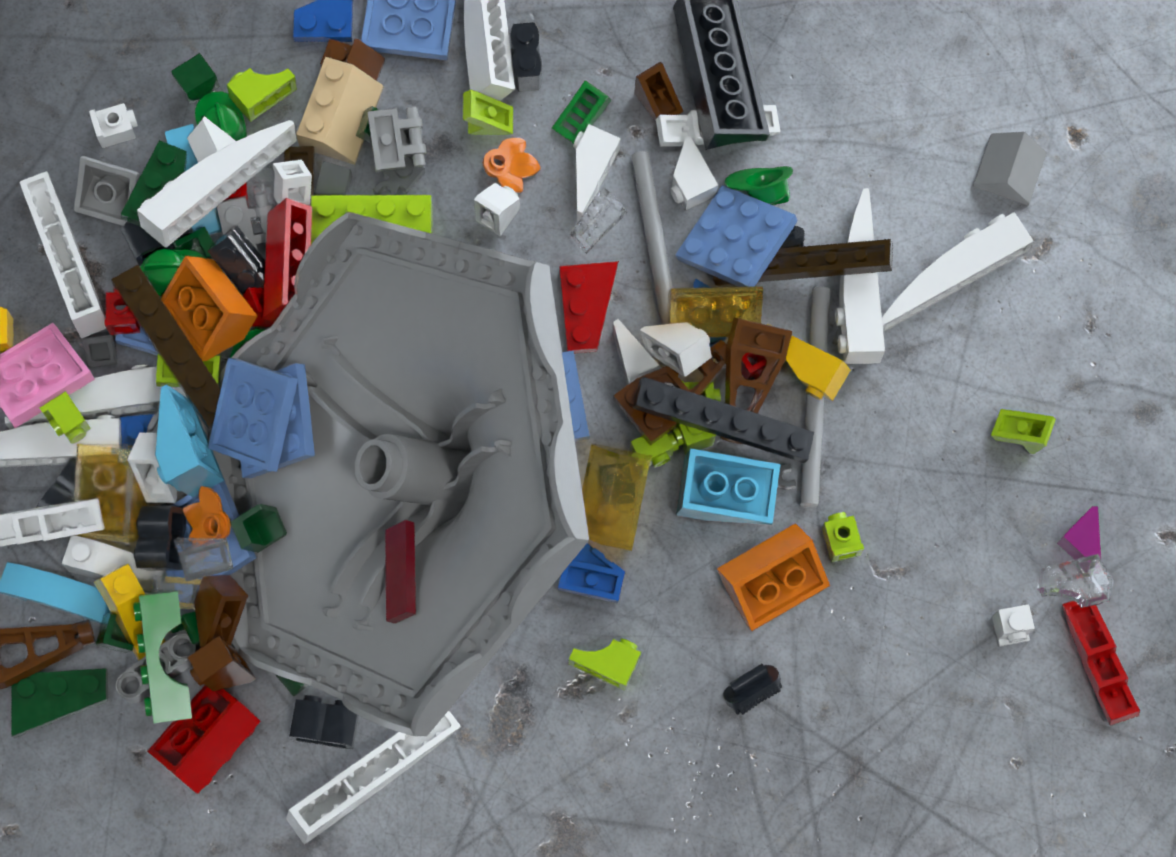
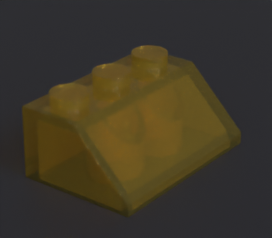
[667,286,763,337]
[74,443,147,543]
[582,443,652,551]

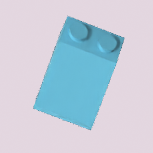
[155,384,224,498]
[676,448,780,525]

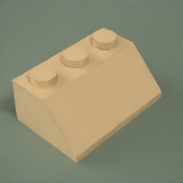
[296,57,384,165]

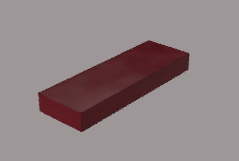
[385,520,416,624]

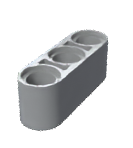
[116,633,200,704]

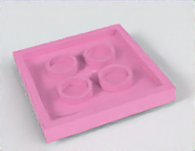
[0,323,95,428]

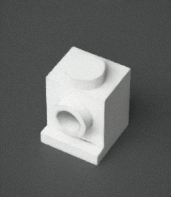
[89,103,138,148]
[273,160,312,206]
[992,604,1035,647]

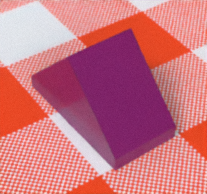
[1057,506,1102,573]

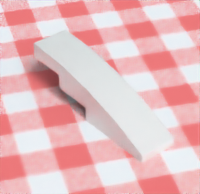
[656,105,780,147]
[0,498,105,547]

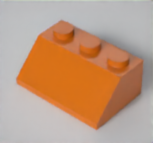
[161,256,257,361]
[717,523,830,631]

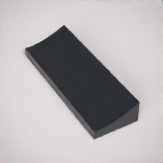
[673,0,770,150]

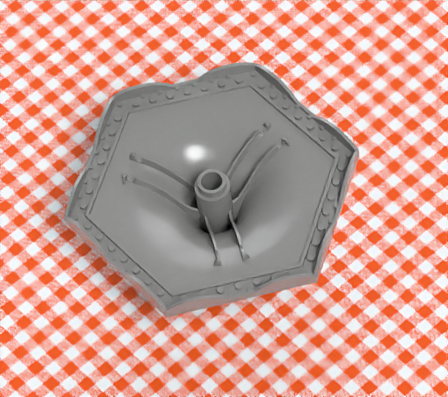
[209,212,589,736]

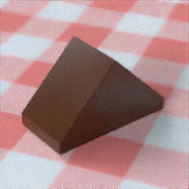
[634,62,684,122]

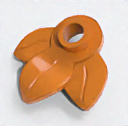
[482,138,541,193]
[183,486,231,549]

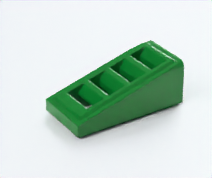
[552,80,611,144]

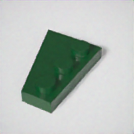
[121,140,187,241]
[11,668,108,738]

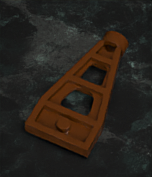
[720,317,793,444]
[613,340,727,446]
[0,619,96,690]

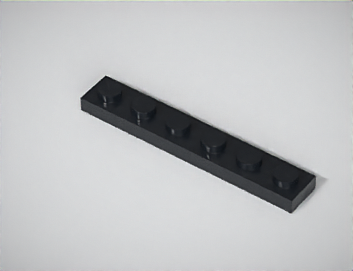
[633,377,814,463]

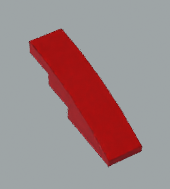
[1062,595,1140,726]

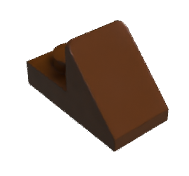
[320,38,385,81]

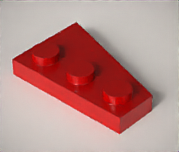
[559,261,619,354]

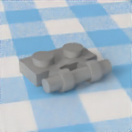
[367,107,427,172]
[217,193,273,251]

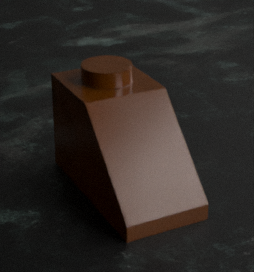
[194,575,248,648]
[188,636,256,691]

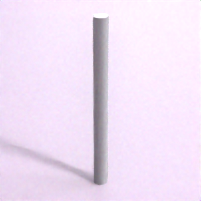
[632,151,679,325]
[800,287,830,508]

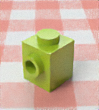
[672,423,716,455]

